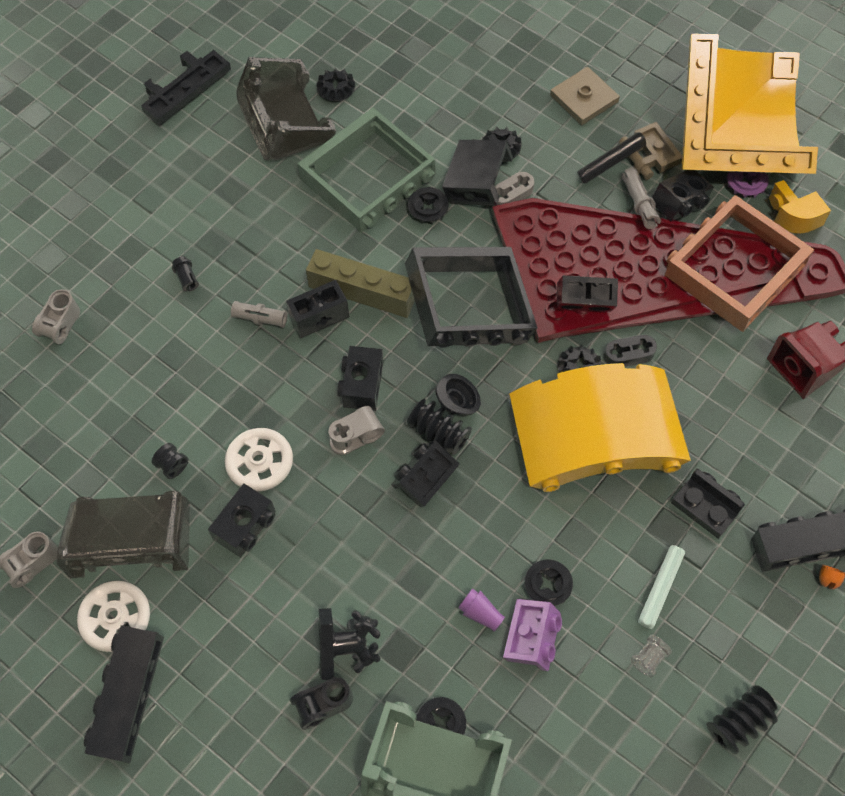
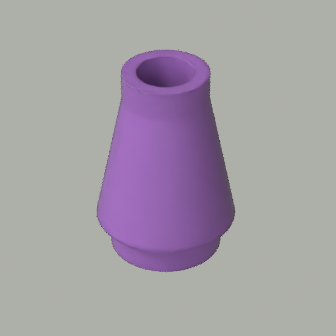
[458,588,505,632]

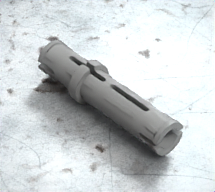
[622,167,661,229]

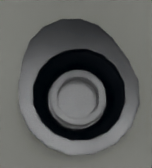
[435,374,481,417]

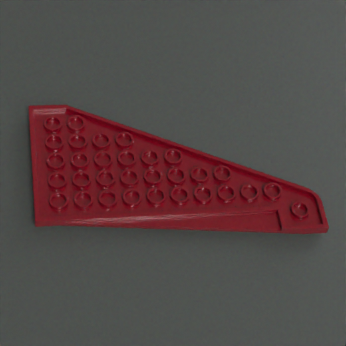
[492,198,845,343]

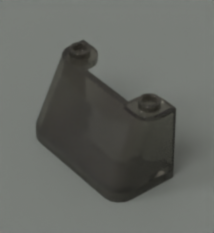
[236,57,336,161]
[56,491,190,578]

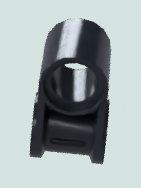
[290,677,353,730]

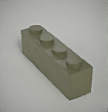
[306,249,415,318]

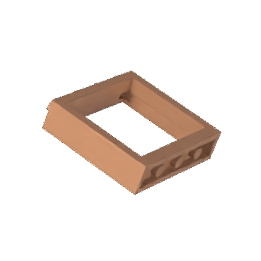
[665,195,815,332]

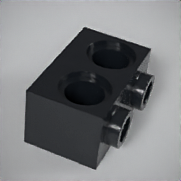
[652,170,714,222]
[556,275,618,312]

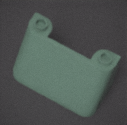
[361,701,512,796]

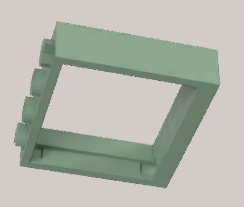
[298,107,435,233]

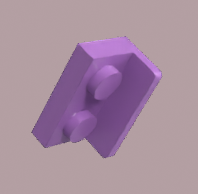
[503,599,562,671]

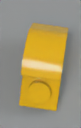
[769,180,831,234]

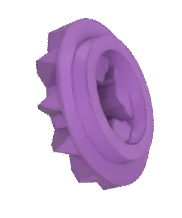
[726,171,769,198]

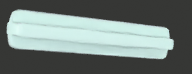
[638,545,685,629]

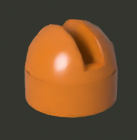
[819,564,845,589]

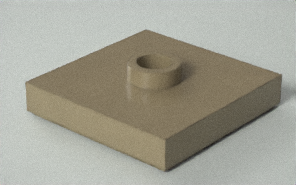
[550,66,620,126]

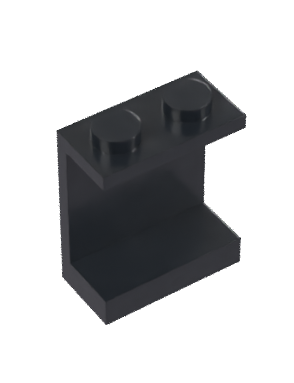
[442,139,513,206]

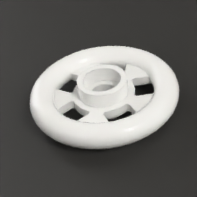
[225,428,293,492]
[77,581,150,652]

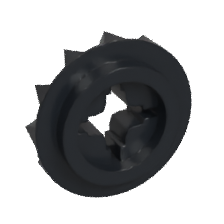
[316,67,355,101]
[482,126,522,158]
[408,187,449,224]
[558,345,602,373]
[525,559,573,606]
[416,697,466,735]

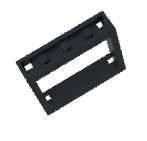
[405,247,538,348]

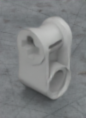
[32,289,80,344]
[328,406,385,455]
[0,532,59,588]

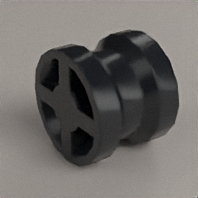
[151,443,189,479]

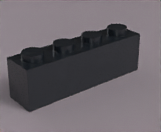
[751,510,845,572]
[84,625,164,763]

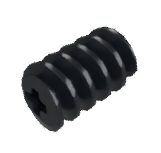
[407,398,472,455]
[706,685,778,755]

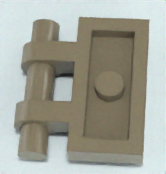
[619,122,682,180]

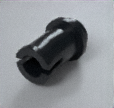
[172,256,199,292]

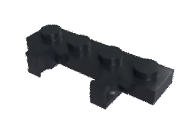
[141,50,231,125]

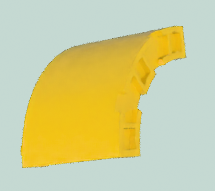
[509,363,691,492]

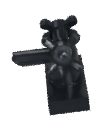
[319,608,381,680]

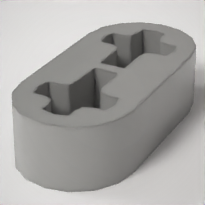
[492,172,534,206]

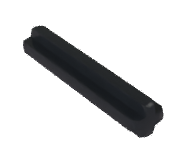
[577,132,647,183]

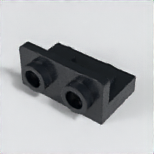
[391,440,460,507]
[671,468,745,539]

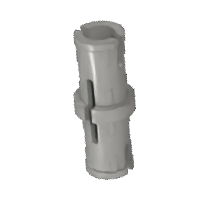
[231,301,288,328]

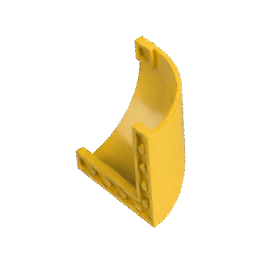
[682,34,818,174]

